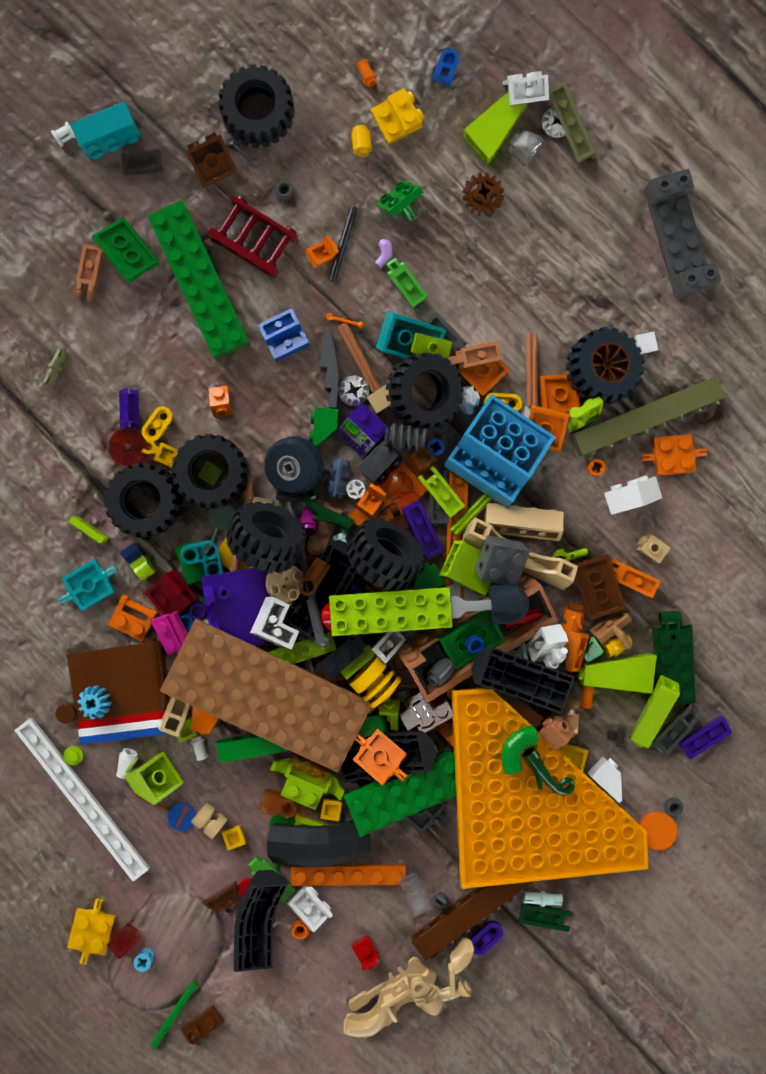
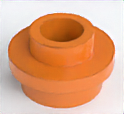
[291,919,310,940]

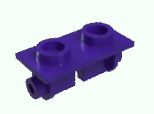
[119,388,139,429]

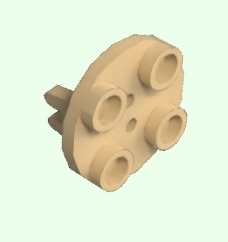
[265,566,303,602]

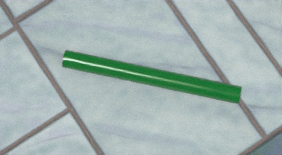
[150,980,199,1049]

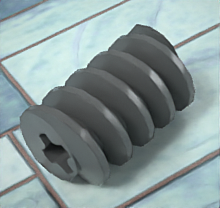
[384,423,427,452]

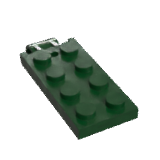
[652,611,696,705]

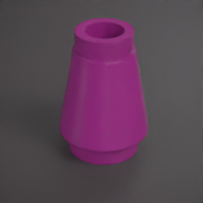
[300,507,318,536]

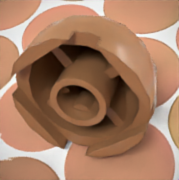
[551,698,580,738]

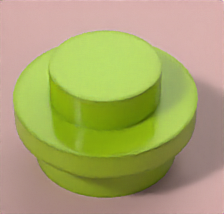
[63,746,83,765]

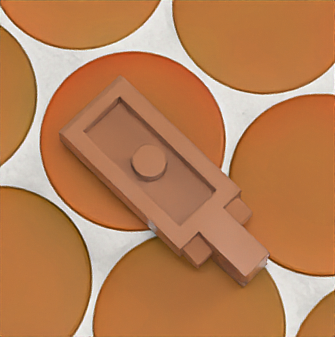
[448,341,502,369]

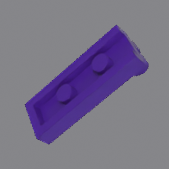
[678,716,733,759]

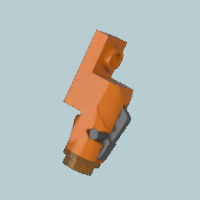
[559,602,589,672]

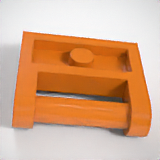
[108,594,158,642]

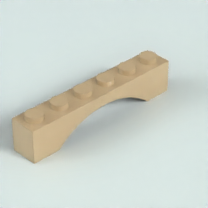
[462,517,578,591]
[158,619,208,737]

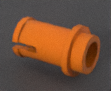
[356,59,377,87]
[580,685,595,709]

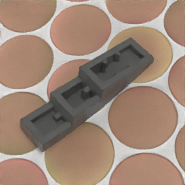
[319,328,339,409]

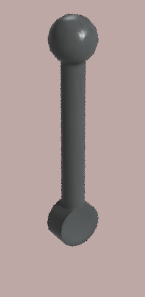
[226,138,259,167]

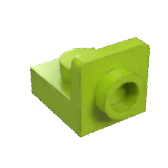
[379,699,400,730]

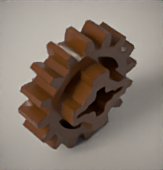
[462,172,504,216]

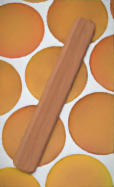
[338,323,381,393]
[527,333,538,408]

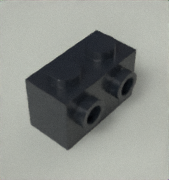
[358,439,403,486]

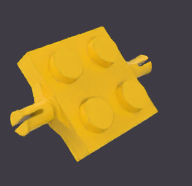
[67,898,115,965]

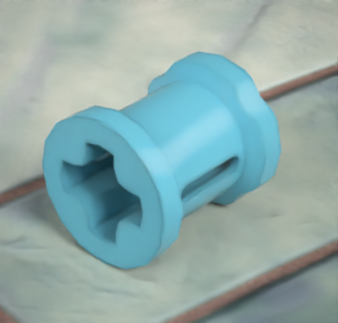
[134,947,155,972]

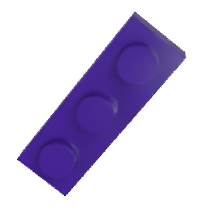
[401,500,443,560]

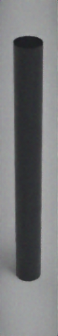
[328,206,357,282]

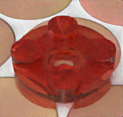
[109,428,149,466]

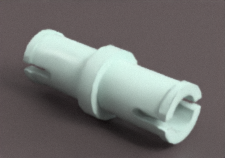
[522,891,563,907]

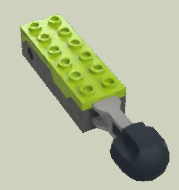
[321,584,529,636]

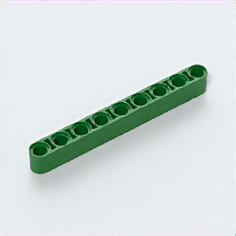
[215,711,388,762]

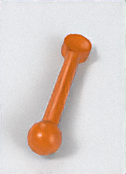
[326,313,365,329]

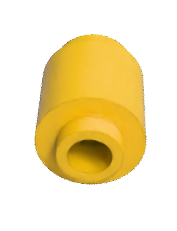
[351,125,372,157]

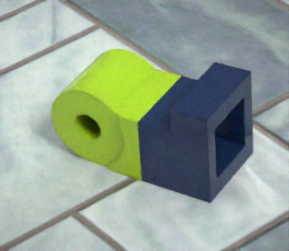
[119,543,156,581]

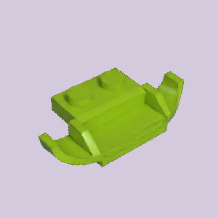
[270,757,345,810]

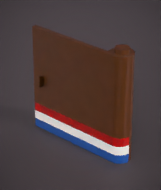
[67,637,170,745]

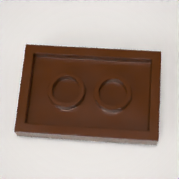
[574,554,626,620]

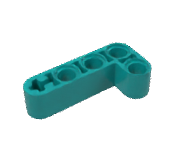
[180,540,227,596]

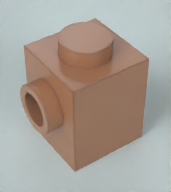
[539,715,574,750]

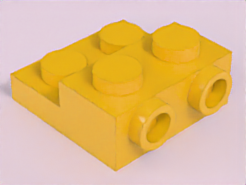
[370,88,424,145]

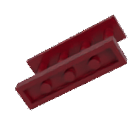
[207,194,299,279]

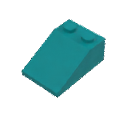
[376,310,446,358]

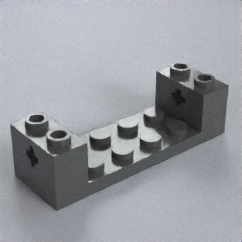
[644,168,721,298]

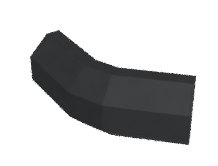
[283,540,357,641]
[471,645,575,714]
[341,731,436,783]
[267,820,371,867]
[234,870,288,972]

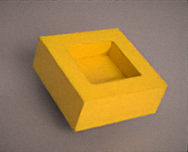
[320,798,342,822]
[221,824,247,850]

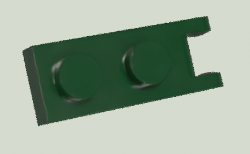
[518,902,573,932]

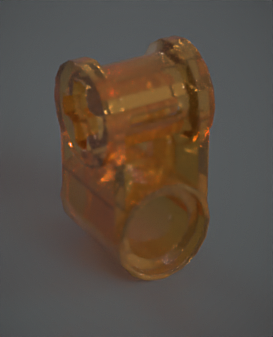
[290,753,325,779]
[259,789,298,818]

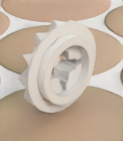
[542,107,566,138]
[339,375,369,406]

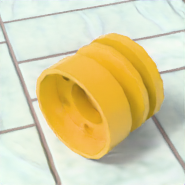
[349,656,401,708]

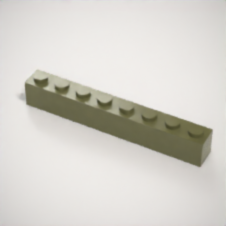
[571,376,725,458]

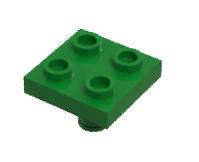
[376,180,424,222]

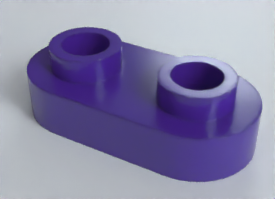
[470,920,503,955]

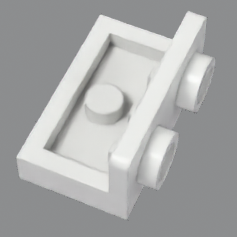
[287,886,333,932]

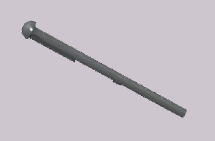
[285,501,330,647]

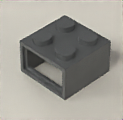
[474,535,530,586]

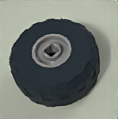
[264,436,324,495]

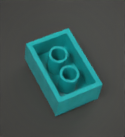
[70,101,142,160]

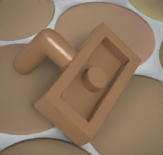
[589,610,632,649]

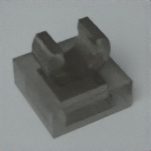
[607,725,627,748]

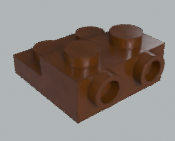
[186,132,238,188]

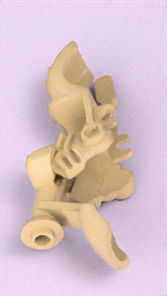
[343,938,474,1039]

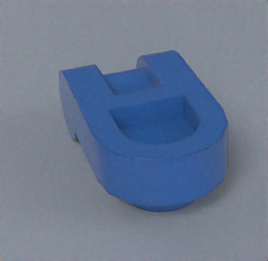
[432,49,459,88]

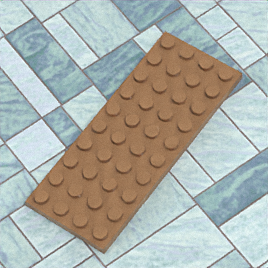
[160,618,371,772]

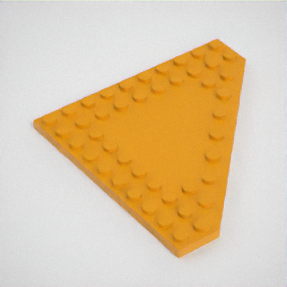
[452,688,648,889]

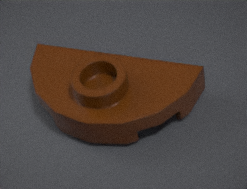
[202,881,238,911]

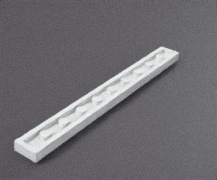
[14,717,150,881]

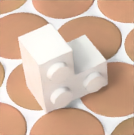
[604,475,662,515]
[250,597,299,649]

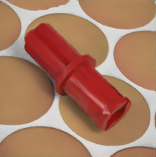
[504,607,541,628]

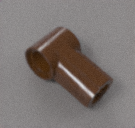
[299,557,331,597]

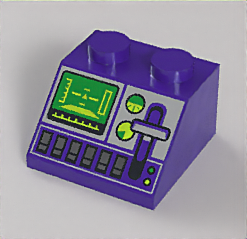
[335,402,387,458]

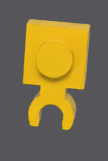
[141,439,178,468]

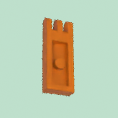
[612,559,661,598]

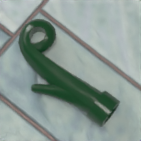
[301,488,355,534]
[522,747,575,796]

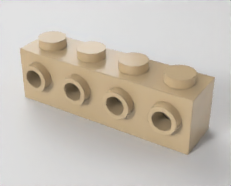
[484,503,564,541]

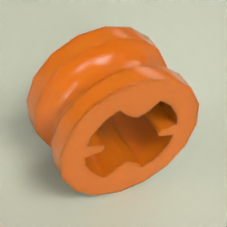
[587,459,606,476]

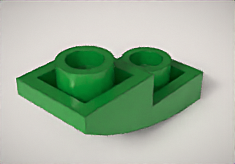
[174,541,205,586]

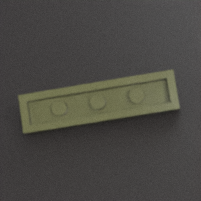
[549,81,597,163]

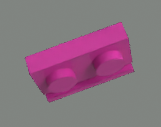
[151,611,188,655]

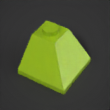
[124,751,184,805]

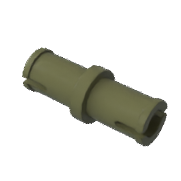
[41,347,69,388]

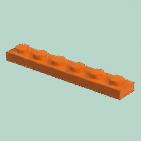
[291,863,406,886]

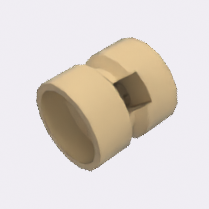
[191,802,227,839]

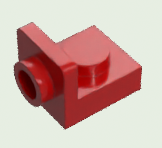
[351,935,379,971]

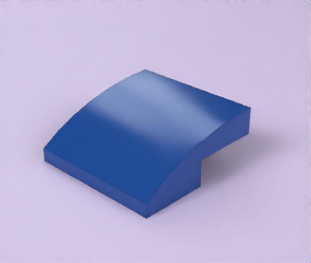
[258,308,310,362]

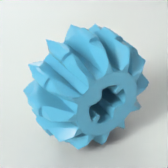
[77,686,112,719]

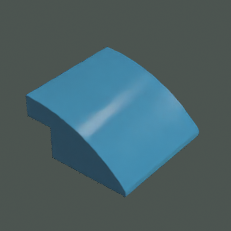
[444,394,555,509]

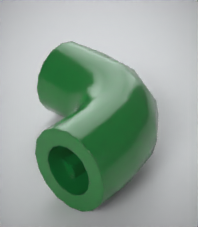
[501,725,538,774]

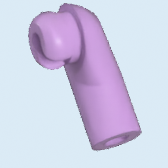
[374,239,393,269]

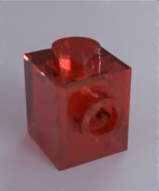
[107,923,141,959]

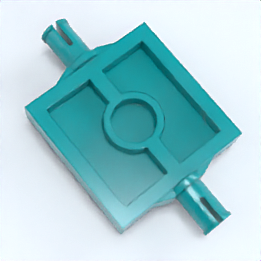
[58,559,119,611]

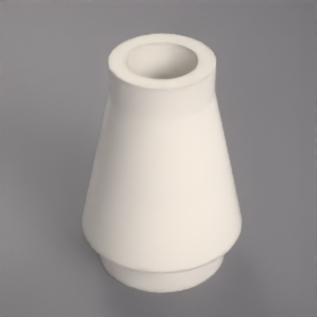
[116,748,138,779]

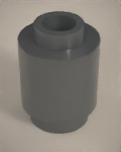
[427,658,455,687]

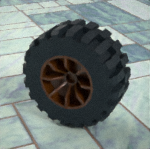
[566,327,645,405]

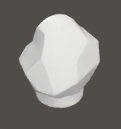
[458,386,480,415]

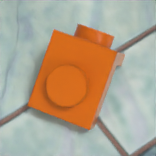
[305,235,339,268]
[209,385,233,418]
[355,484,387,518]

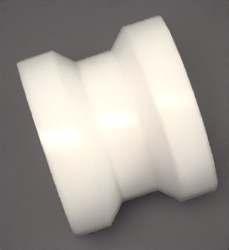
[346,480,366,499]

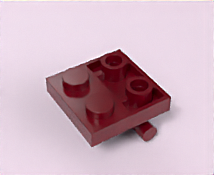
[144,568,199,615]

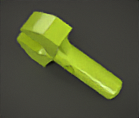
[552,548,588,562]

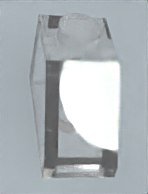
[508,130,544,167]

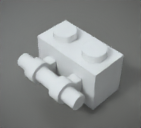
[526,624,568,670]

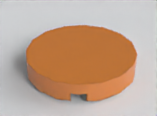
[639,811,678,850]

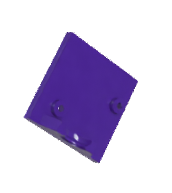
[201,568,284,646]

